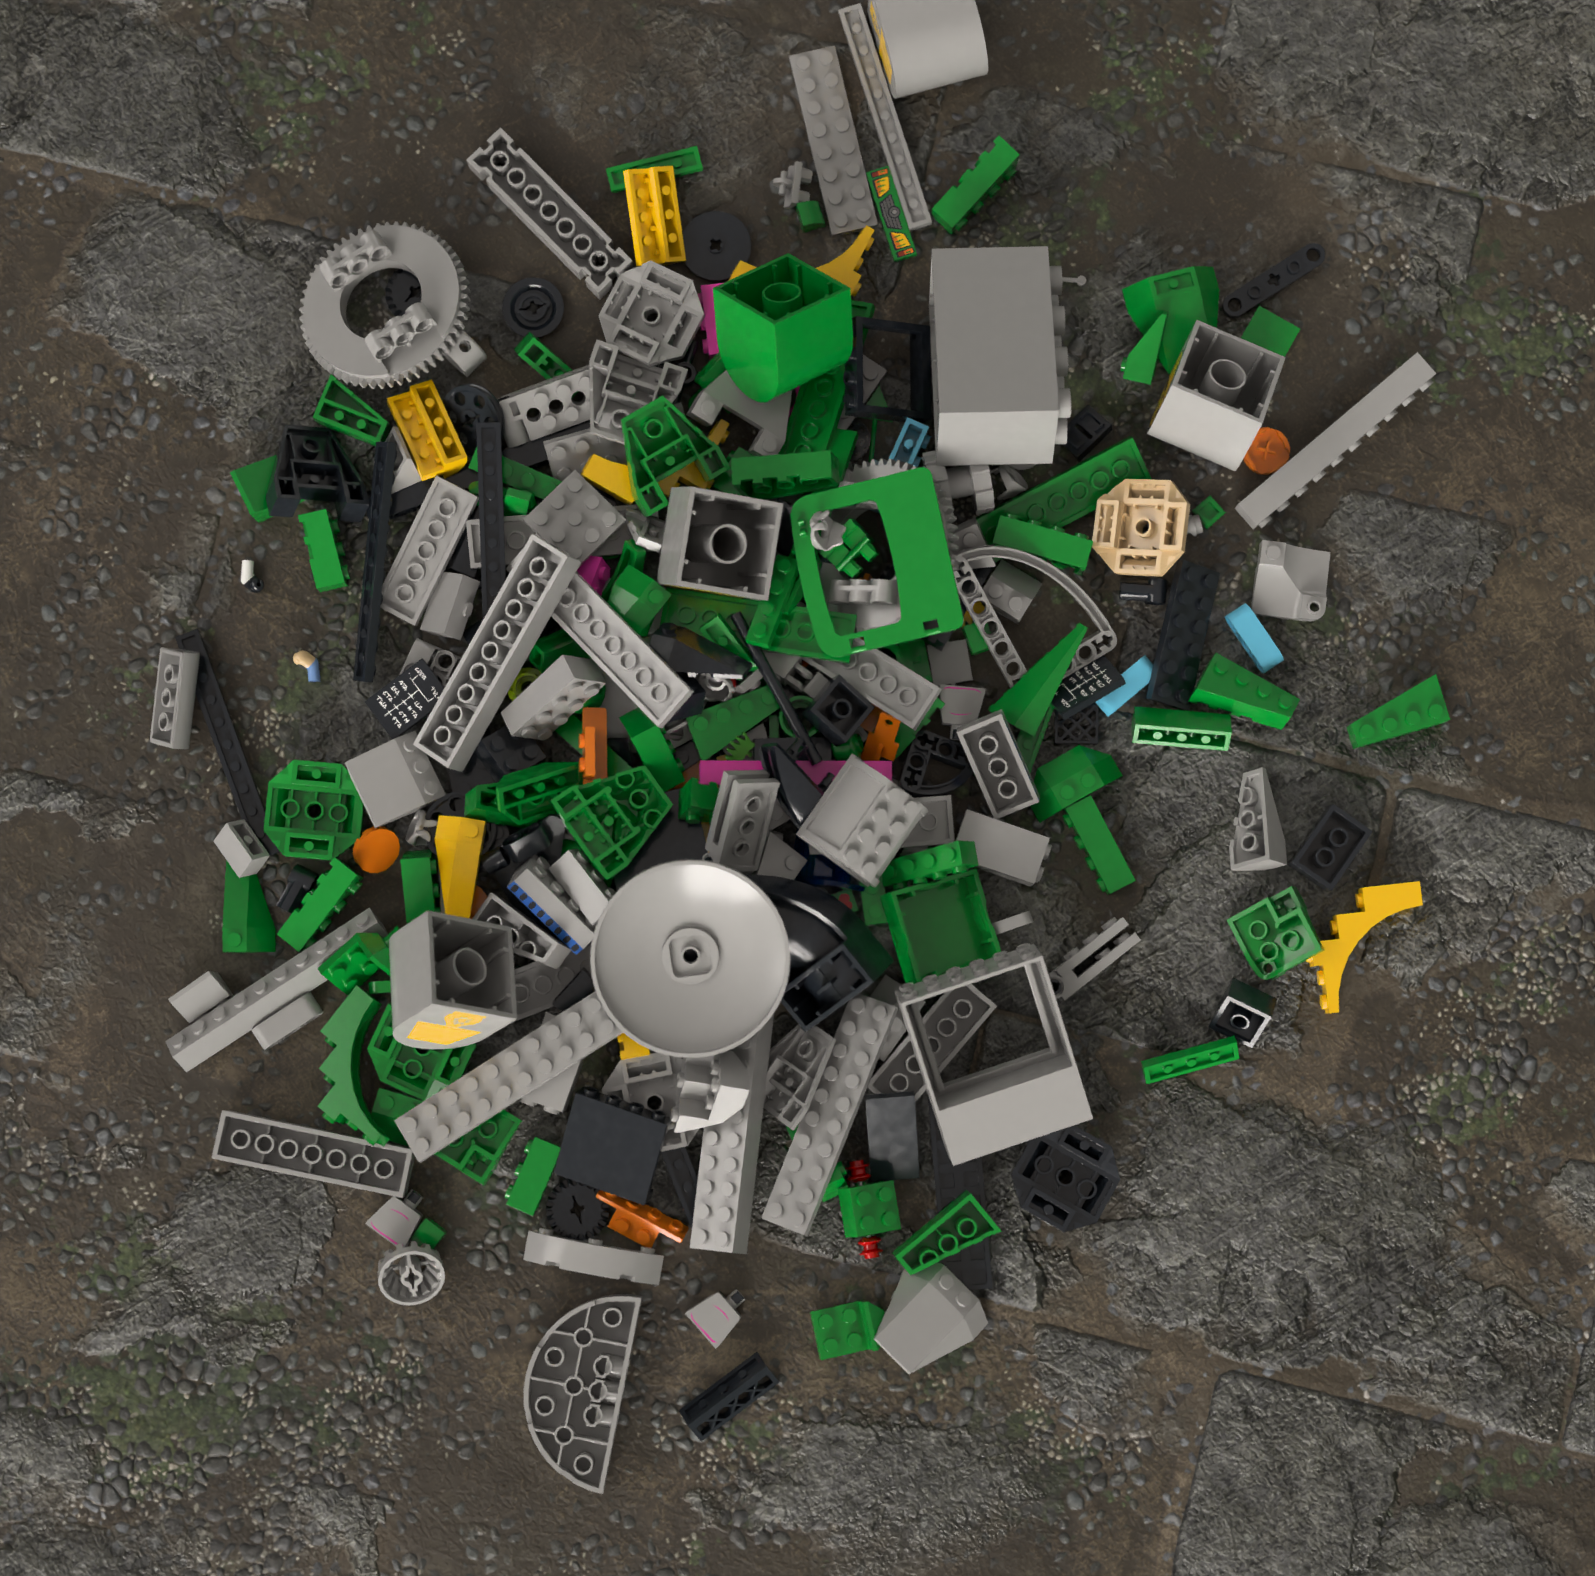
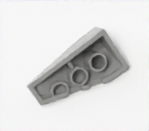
[1229,767,1287,871]

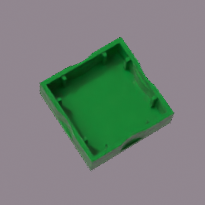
[880,869,1001,984]

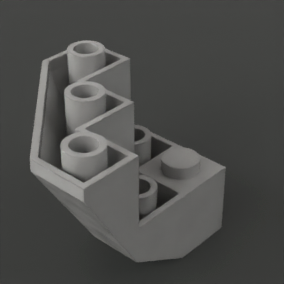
[670,1050,750,1133]

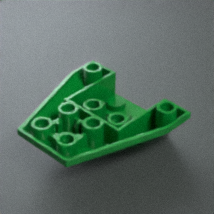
[1122,266,1219,375]

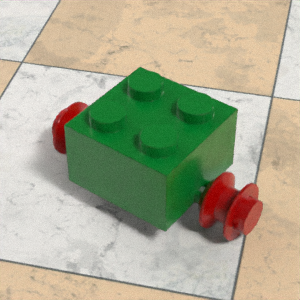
[838,1160,901,1259]

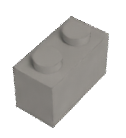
[213,819,270,878]

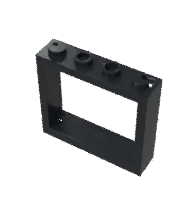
[843,316,931,423]

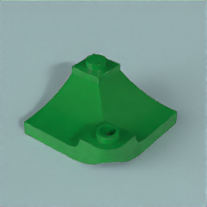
[1227,886,1324,980]
[434,1110,522,1186]

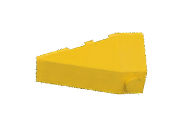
[435,815,487,919]

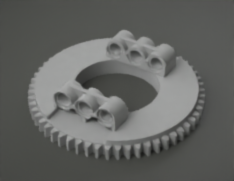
[299,222,471,389]
[819,458,959,633]

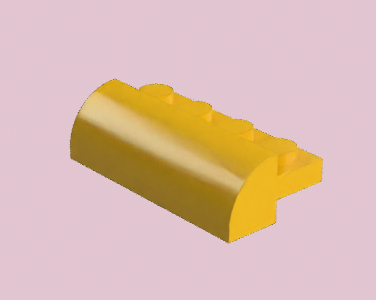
[623,166,686,266]
[387,379,467,481]

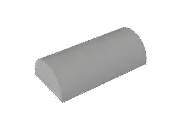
[150,647,200,749]

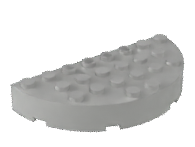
[524,1294,643,1494]

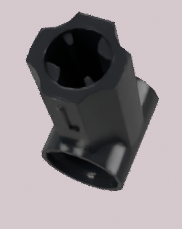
[1119,578,1168,605]
[276,863,319,914]

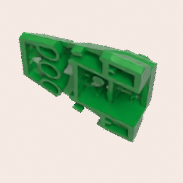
[551,765,673,880]

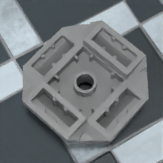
[598,260,705,366]
[602,1052,699,1152]

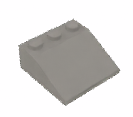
[344,731,446,828]

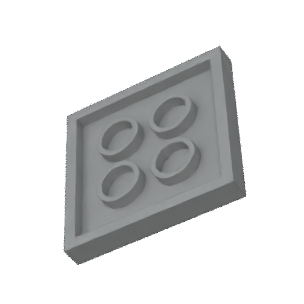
[524,470,626,567]

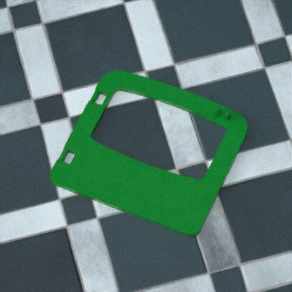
[791,467,964,657]

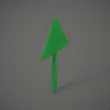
[858,386,893,463]

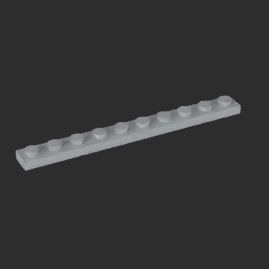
[838,3,932,231]

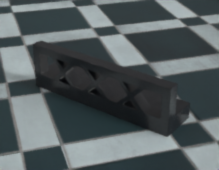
[679,1352,779,1441]

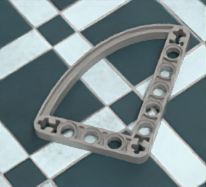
[951,545,1117,689]

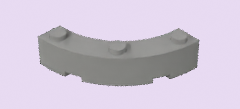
[523,1228,664,1285]

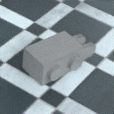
[747,649,813,692]

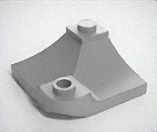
[1251,540,1331,621]

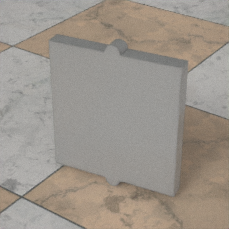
[927,639,973,686]

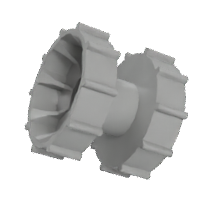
[921,450,995,516]

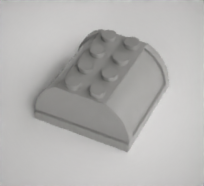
[796,754,928,888]

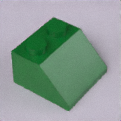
[371,1088,424,1146]

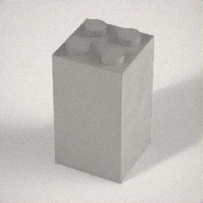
[955,809,1052,887]
[520,1012,586,1115]

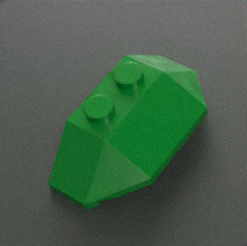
[1030,745,1123,823]
[496,762,583,825]

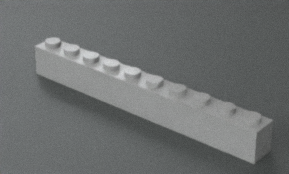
[1235,352,1436,530]
[165,907,388,1072]

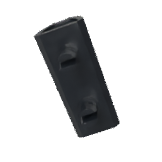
[759,738,835,829]

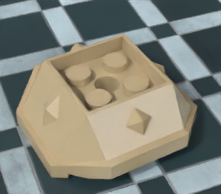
[1092,479,1190,577]

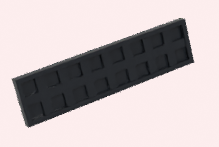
[928,1096,993,1290]

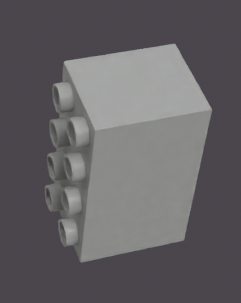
[929,246,1071,466]

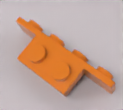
[578,707,607,784]
[596,1190,689,1248]

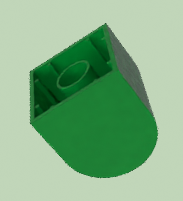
[713,253,853,402]

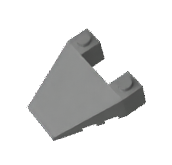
[686,370,792,456]

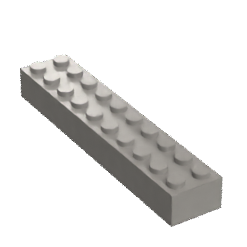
[413,534,581,772]
[690,1013,774,1254]

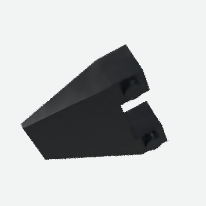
[266,424,370,522]

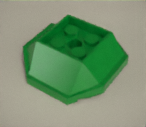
[263,760,364,861]
[367,1003,477,1101]

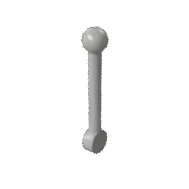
[1062,275,1086,286]

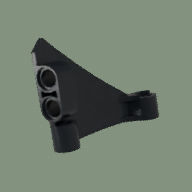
[480,814,565,938]

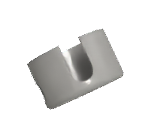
[442,329,487,377]

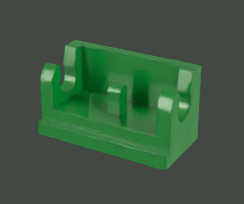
[898,638,933,682]

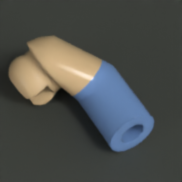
[293,650,320,682]

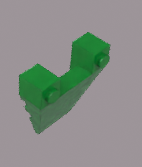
[621,395,731,517]

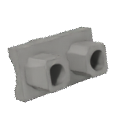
[773,161,813,209]

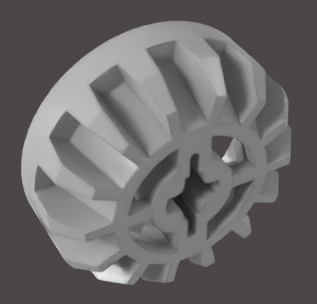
[377,1241,445,1305]

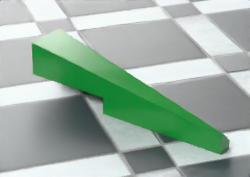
[988,623,1088,736]

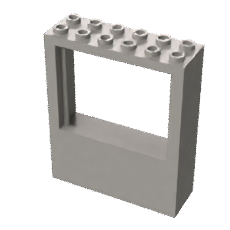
[895,943,1093,1166]

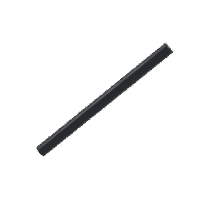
[730,611,823,766]

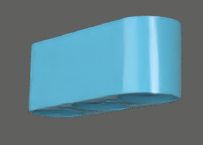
[1225,603,1284,674]
[1095,655,1154,717]

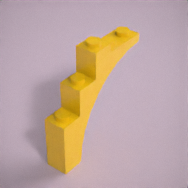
[728,225,874,297]
[580,419,730,505]
[1306,881,1423,1014]

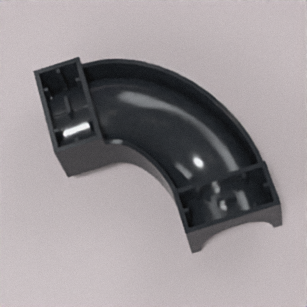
[683,875,894,1032]

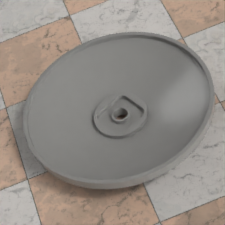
[590,859,790,1058]

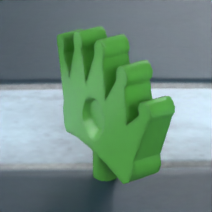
[725,732,755,761]

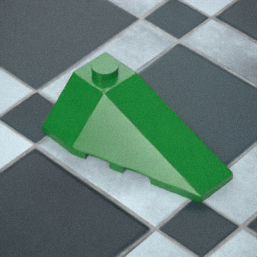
[588,564,672,660]
[222,860,276,953]

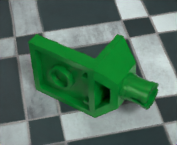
[317,925,401,995]
[810,1300,886,1360]

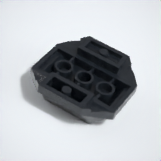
[1011,1125,1120,1233]

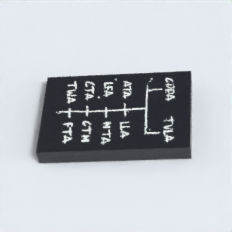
[1050,655,1126,720]
[365,658,445,740]

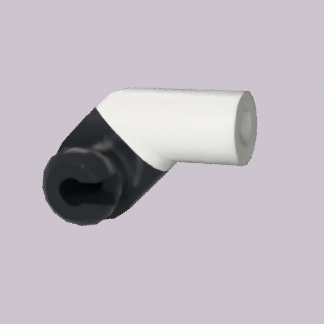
[241,560,264,593]

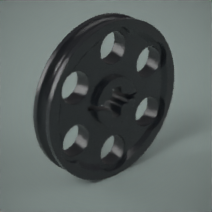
[443,383,505,456]
[423,792,497,856]

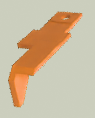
[861,711,901,762]

